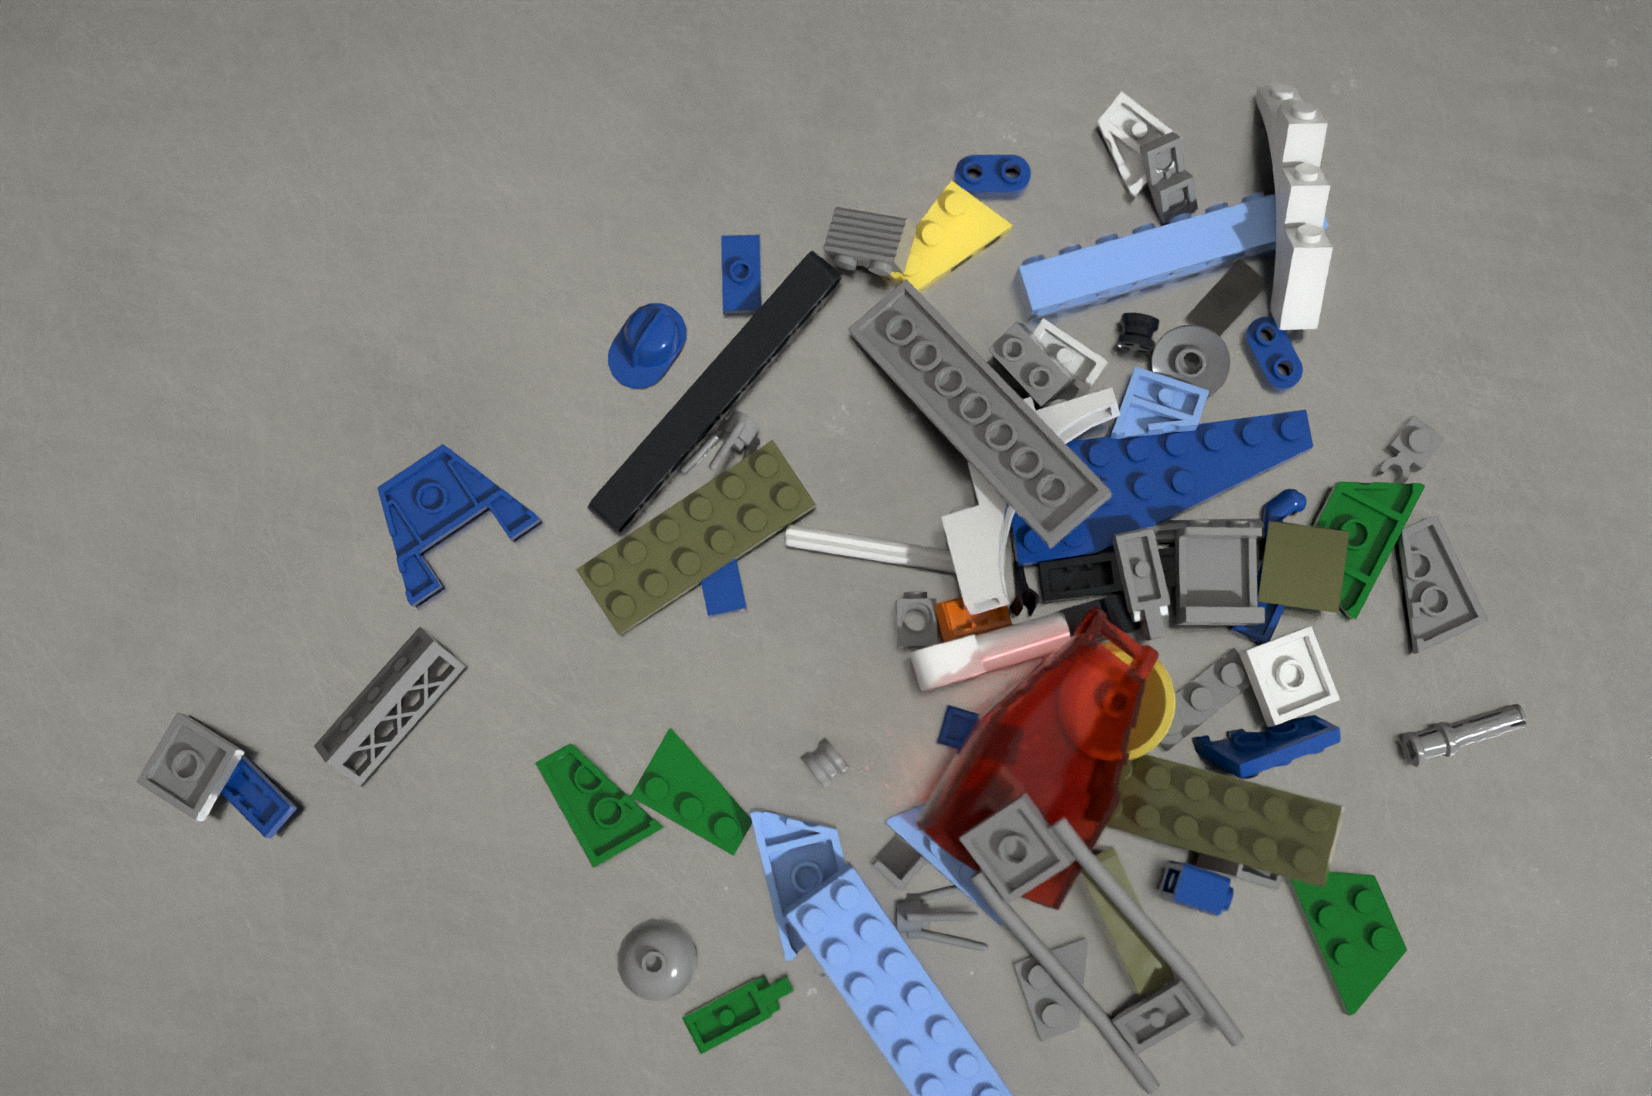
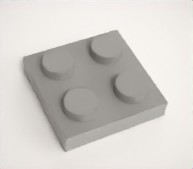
[136,712,245,822]

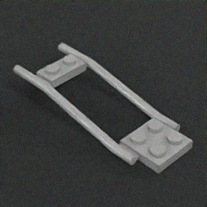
[959,792,1245,1094]

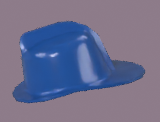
[608,303,686,389]

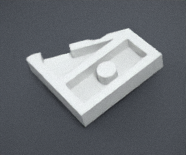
[1097,91,1182,199]
[1033,318,1109,401]

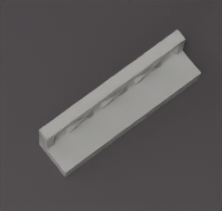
[314,627,466,787]

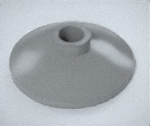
[1152,325,1231,397]

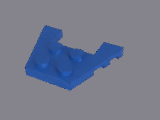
[377,444,541,607]

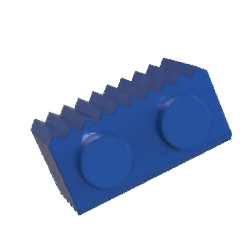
[1160,860,1234,916]

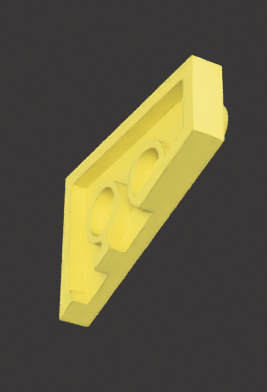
[886,180,1013,292]

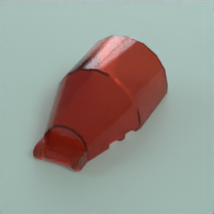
[916,606,1159,910]

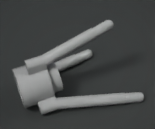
[680,410,760,474]
[897,885,988,951]

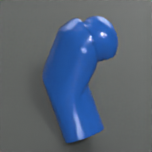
[1263,489,1307,539]

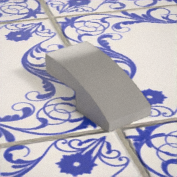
[1139,132,1198,224]

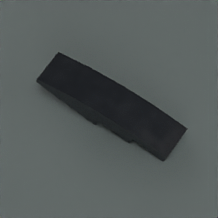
[1039,547,1176,602]

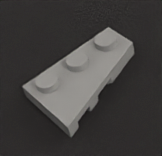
[1398,514,1489,654]

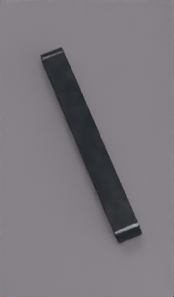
[587,251,843,534]

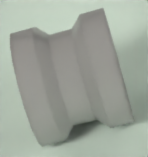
[800,738,849,788]

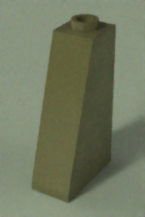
[1068,845,1175,997]

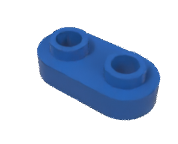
[954,155,1031,197]
[1243,317,1303,392]

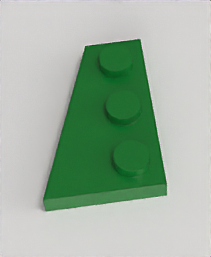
[630,727,752,856]
[535,743,663,868]

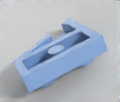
[1110,366,1209,439]

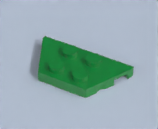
[1313,481,1425,619]
[1286,872,1407,1016]

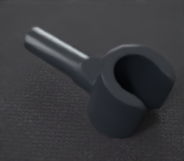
[1010,560,1039,616]

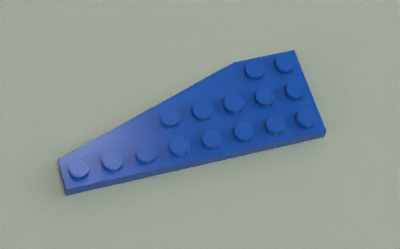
[1010,410,1313,567]

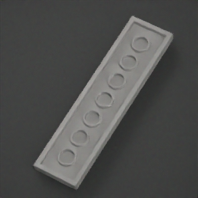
[848,279,1112,549]

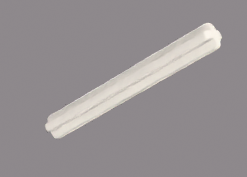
[784,525,956,573]

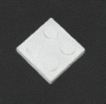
[1239,626,1340,727]

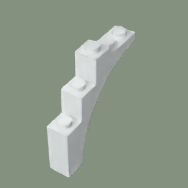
[1256,83,1333,330]
[941,387,1121,615]

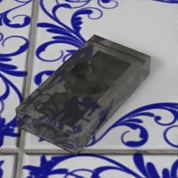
[1187,258,1269,336]

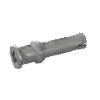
[1403,704,1527,767]

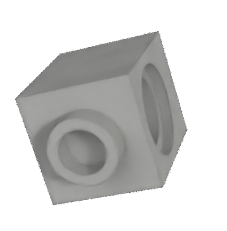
[895,591,937,649]

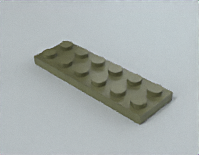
[576,440,816,636]
[1087,754,1345,888]

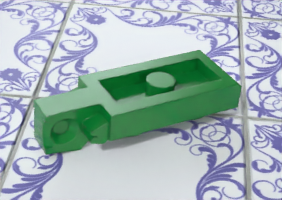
[682,975,794,1055]

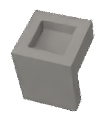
[870,833,928,892]

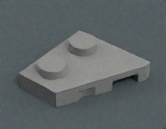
[1012,937,1088,1041]

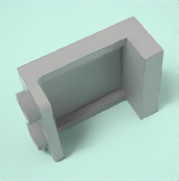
[1175,520,1265,626]

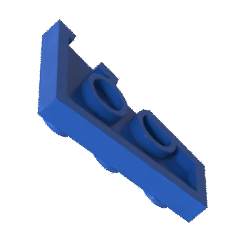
[1194,715,1341,779]

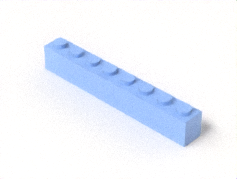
[1015,192,1328,319]

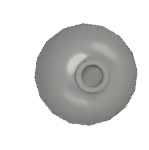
[617,919,697,1001]

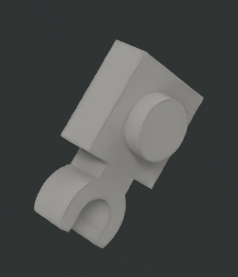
[1376,415,1445,483]

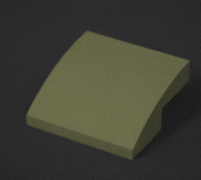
[1258,520,1349,613]

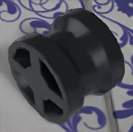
[1116,312,1160,354]

